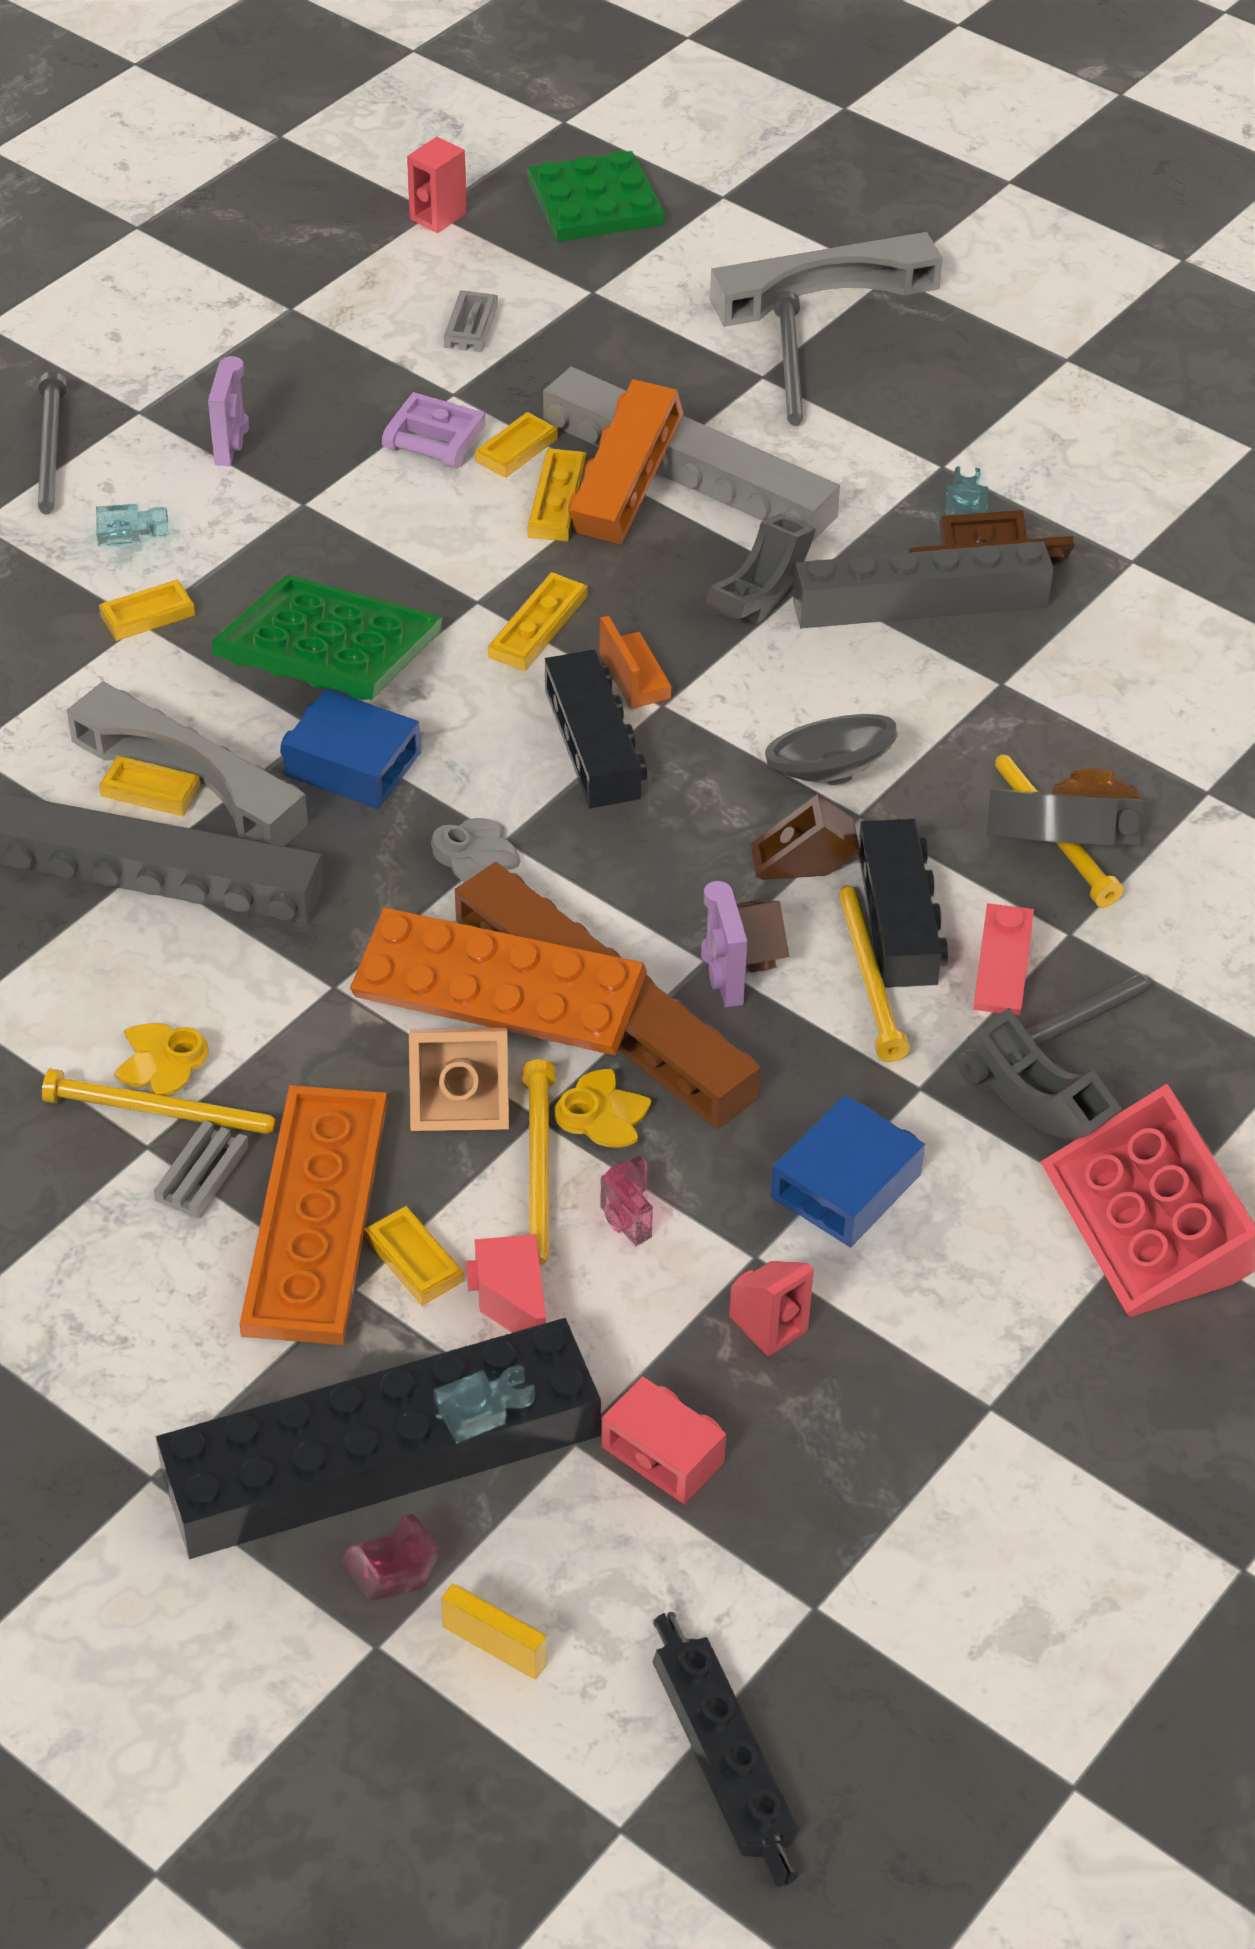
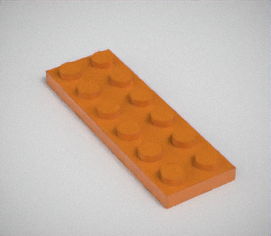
[350,907,647,1056]
[239,1085,387,1345]

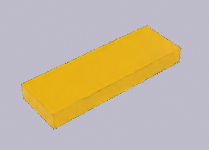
[527,448,587,541]
[488,572,588,671]

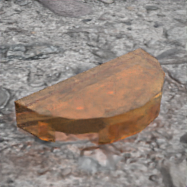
[1052,768,1140,799]

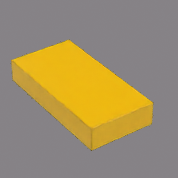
[475,412,558,478]
[99,579,195,641]
[99,755,201,817]
[364,1206,464,1306]
[441,1584,546,1680]

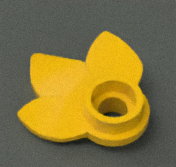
[114,1023,209,1096]
[555,1069,651,1148]

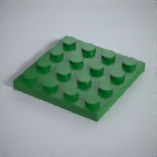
[212,575,442,700]

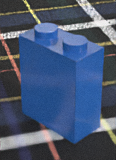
[280,689,421,809]
[771,1095,925,1248]

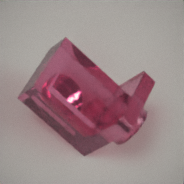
[600,1155,653,1247]
[341,1514,440,1602]

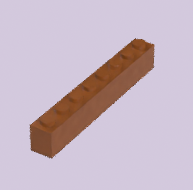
[455,861,761,1130]

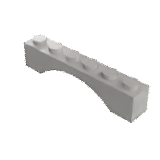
[710,232,943,327]
[67,681,308,846]

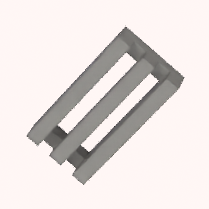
[444,290,498,352]
[154,1120,249,1218]

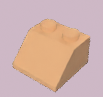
[409,1027,509,1131]

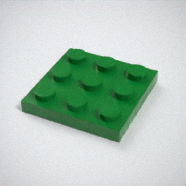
[527,151,664,242]

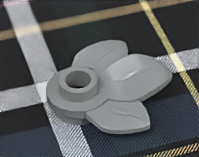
[431,818,521,882]

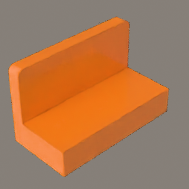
[599,615,671,709]

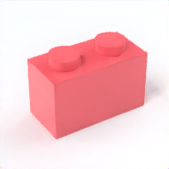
[407,136,467,233]
[602,1376,726,1505]

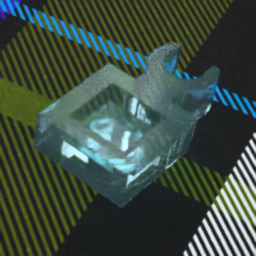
[945,466,988,516]
[96,504,169,546]
[434,1366,535,1443]

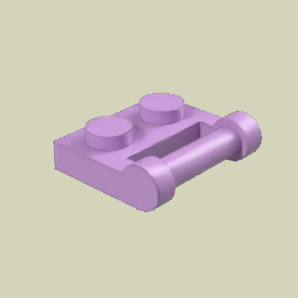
[208,356,249,466]
[382,392,485,469]
[701,881,747,1007]

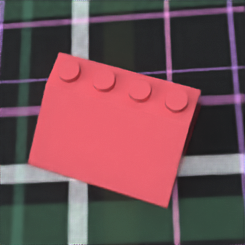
[1040,1084,1255,1317]

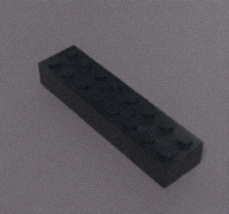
[155,1317,601,1559]

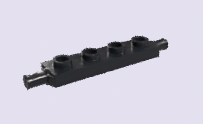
[652,1612,799,1887]

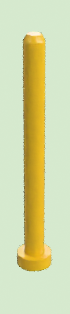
[995,755,1124,908]
[839,885,910,1062]
[522,1059,556,1265]
[42,1068,277,1134]

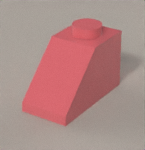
[973,903,1034,1016]
[466,1234,546,1333]
[729,1261,814,1357]

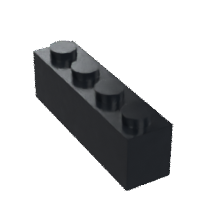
[545,649,647,809]
[858,819,948,988]

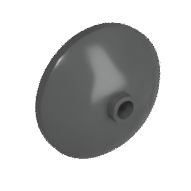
[765,714,898,785]

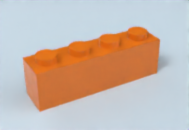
[568,379,683,545]

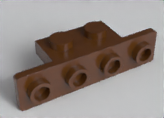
[908,510,1075,565]

